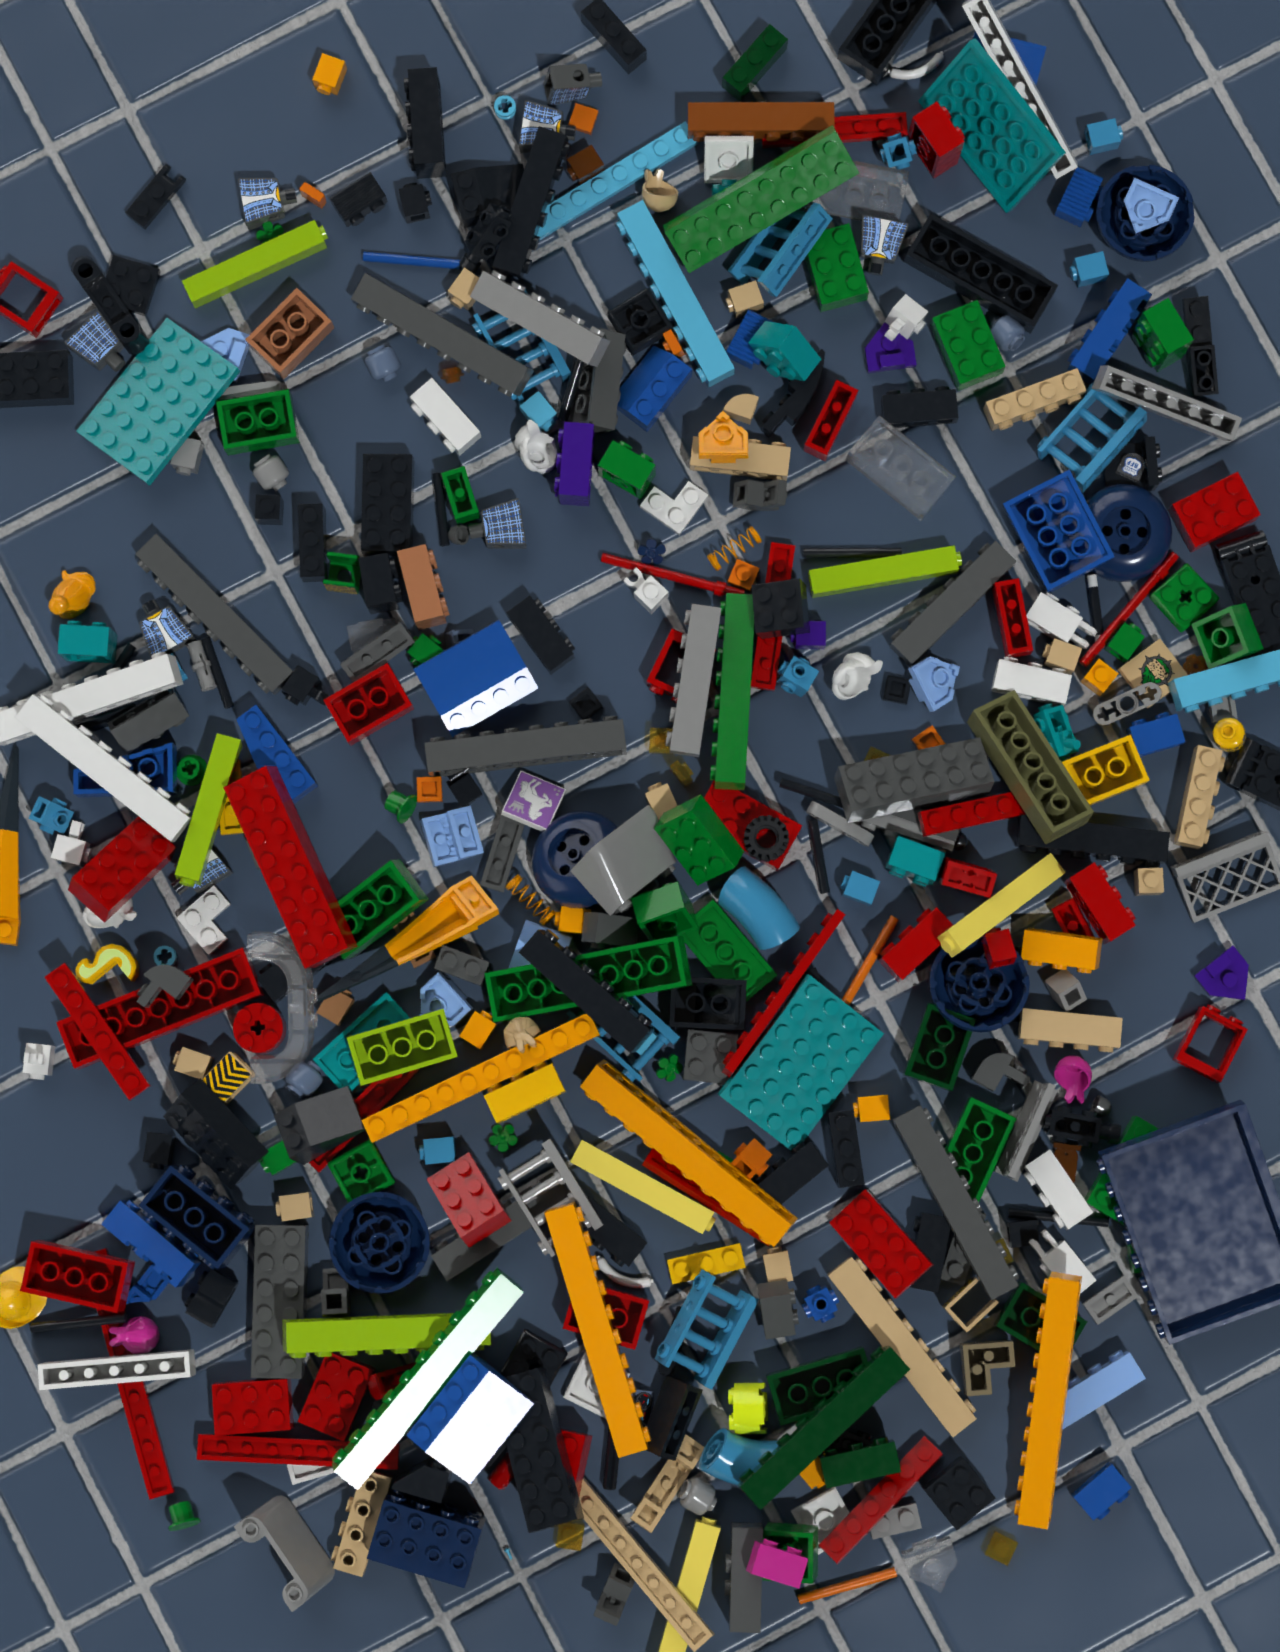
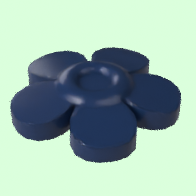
[638,538,666,564]

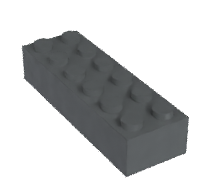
[834,737,995,823]
[251,1224,309,1379]

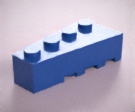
[1067,278,1152,385]
[236,705,318,804]
[73,742,177,797]
[101,1199,202,1288]

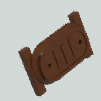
[1053,1142,1081,1183]

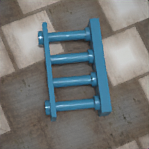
[728,202,833,297]
[472,289,571,405]
[1037,382,1147,493]
[566,996,680,1082]
[654,1269,759,1390]

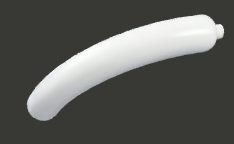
[887,51,944,80]
[597,1255,654,1288]

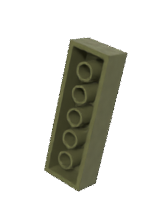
[967,690,1094,844]

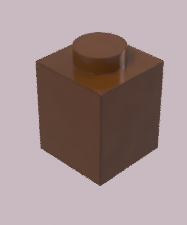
[565,144,605,186]

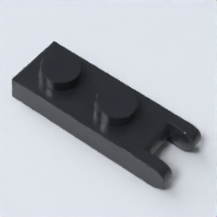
[125,164,186,230]

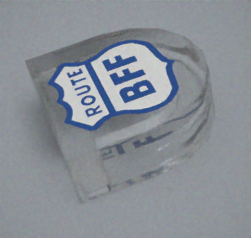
[1115,453,1145,483]

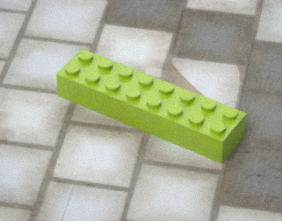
[282,1313,491,1358]

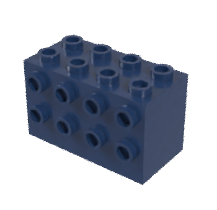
[139,1165,255,1269]
[367,1490,486,1588]

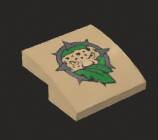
[1118,639,1188,709]

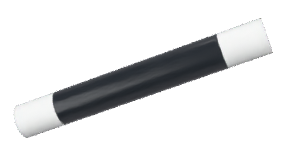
[1087,574,1106,648]

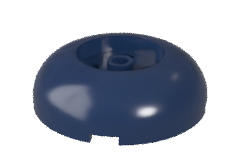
[1096,165,1195,262]
[1086,484,1172,582]
[532,811,618,908]
[929,935,1030,1033]
[329,1192,430,1294]

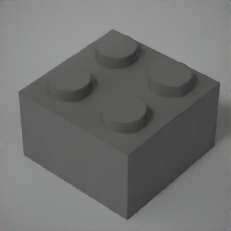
[683,1029,738,1084]

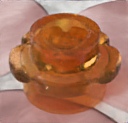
[440,367,464,384]
[1183,654,1208,675]

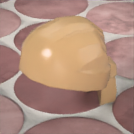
[642,168,679,212]
[504,1017,541,1053]

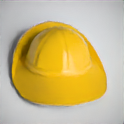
[0,1266,47,1329]

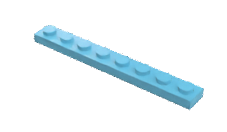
[537,121,698,241]

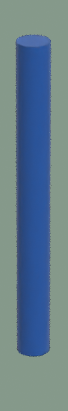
[363,251,460,269]

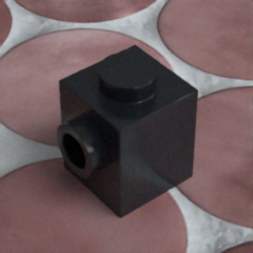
[399,183,432,224]

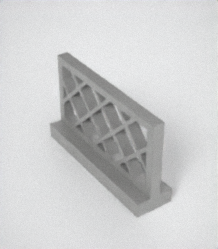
[1170,831,1280,923]
[994,1080,1058,1182]

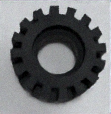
[743,815,789,862]

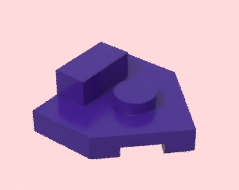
[865,322,917,373]
[1193,945,1249,1000]

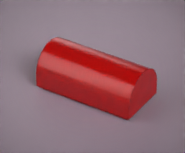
[1051,897,1095,937]
[368,1362,416,1400]
[487,1452,514,1490]

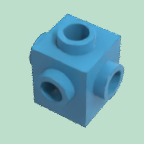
[880,133,917,170]
[777,656,819,697]
[28,796,74,835]

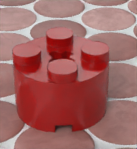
[233,1003,286,1054]

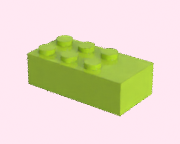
[346,1009,458,1086]

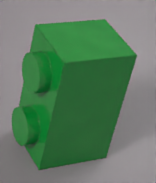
[441,466,480,525]

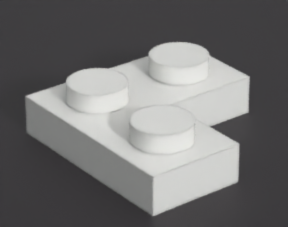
[640,481,708,536]
[176,885,231,955]

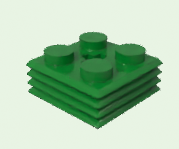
[1149,563,1219,632]
[327,1140,395,1203]

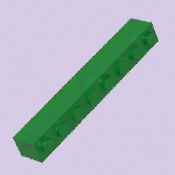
[710,593,754,790]

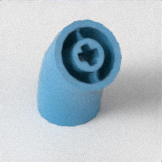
[718,866,800,950]
[699,1428,778,1485]

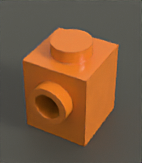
[731,1138,772,1179]

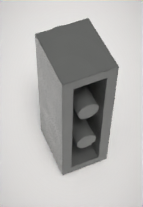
[107,688,189,754]

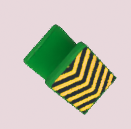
[323,552,361,594]

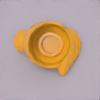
[48,570,96,620]

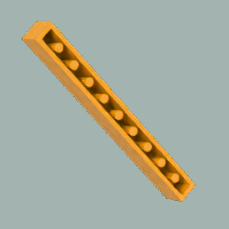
[361,1013,601,1143]
[580,1059,798,1247]
[544,1202,651,1458]
[1014,1271,1082,1530]

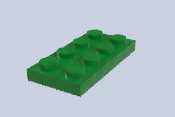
[678,900,777,1002]

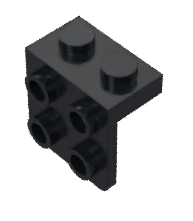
[1104,436,1162,491]

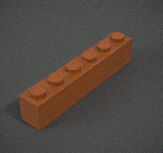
[688,102,835,142]

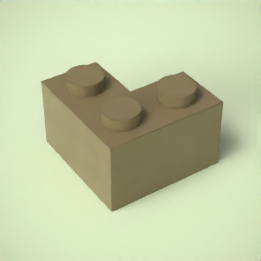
[960,1340,1015,1396]

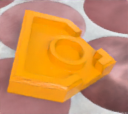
[698,411,748,463]

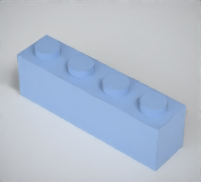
[1063,1350,1146,1429]

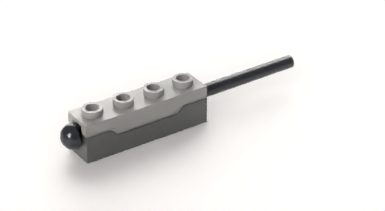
[779,778,968,854]

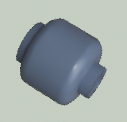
[989,315,1025,351]
[365,344,401,382]
[286,1061,323,1099]

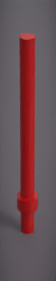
[1079,552,1179,667]
[601,553,745,597]

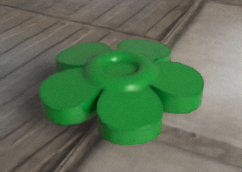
[256,221,284,243]
[656,1054,683,1082]
[489,1124,518,1152]

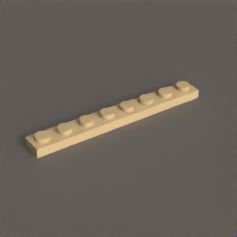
[579,1478,715,1652]

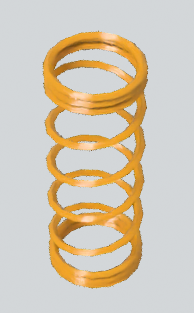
[707,526,762,571]
[505,874,556,926]

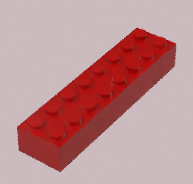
[223,766,358,969]
[56,947,264,1069]

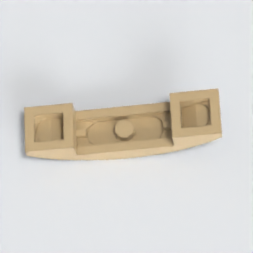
[630,1434,704,1533]

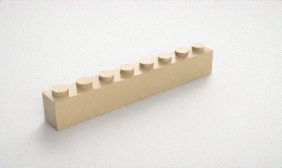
[827,1256,977,1437]

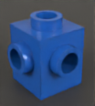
[801,1285,840,1323]

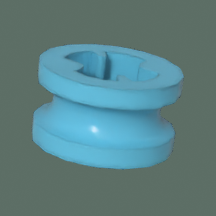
[494,95,516,120]
[153,946,177,966]

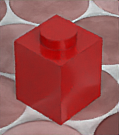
[981,927,1017,969]

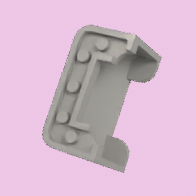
[571,805,676,916]
[234,1495,335,1612]

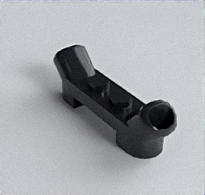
[71,256,149,355]

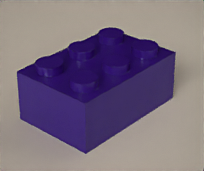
[554,422,595,506]

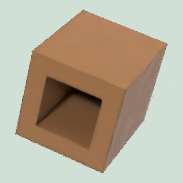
[316,990,355,1026]

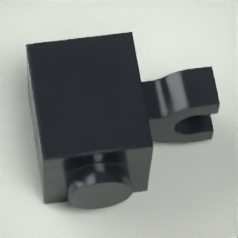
[282,665,328,706]

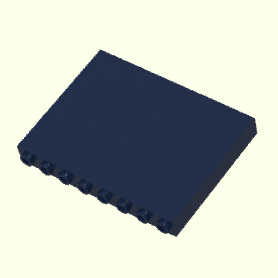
[1096,1100,1280,1345]

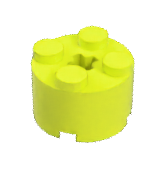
[728,1383,768,1434]

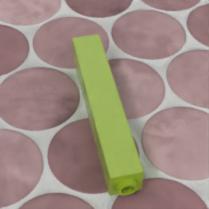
[182,220,328,309]
[808,545,962,598]
[175,733,242,887]

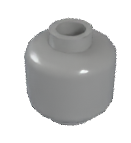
[253,454,289,491]
[678,1477,717,1515]

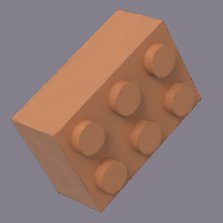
[245,288,334,380]
[397,544,450,630]

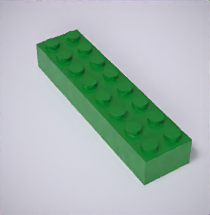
[663,125,859,273]
[484,936,692,1023]

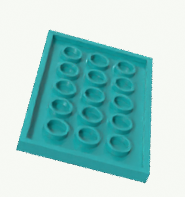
[918,38,1066,213]
[76,318,241,486]
[717,974,884,1151]

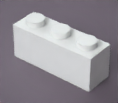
[410,378,481,456]
[991,657,1072,706]
[1023,1150,1093,1231]

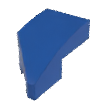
[126,1264,172,1304]

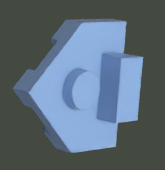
[1124,178,1179,234]
[201,328,250,382]
[908,656,960,712]
[420,972,473,1026]

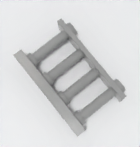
[497,1139,604,1257]

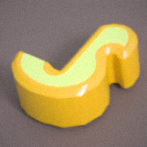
[75,944,139,984]

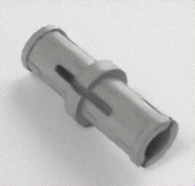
[186,640,217,692]

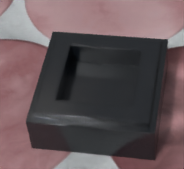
[883,675,911,705]
[569,687,603,720]
[449,774,483,807]

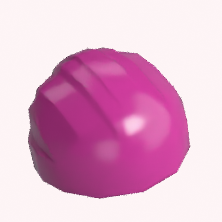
[1054,1055,1092,1104]
[109,1316,159,1354]

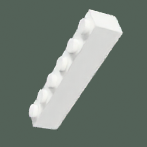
[38,1349,196,1390]

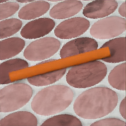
[842,915,899,1006]
[797,1567,897,1604]

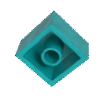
[748,321,821,381]
[58,621,118,664]
[885,836,945,887]

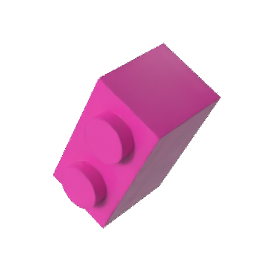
[746,1538,808,1589]

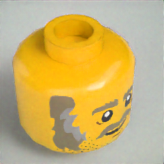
[1212,718,1246,752]

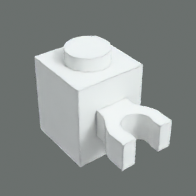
[884,294,928,341]
[623,567,669,615]
[51,820,92,867]
[23,1043,56,1080]

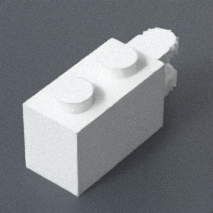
[1027,592,1097,649]
[1029,1229,1097,1293]

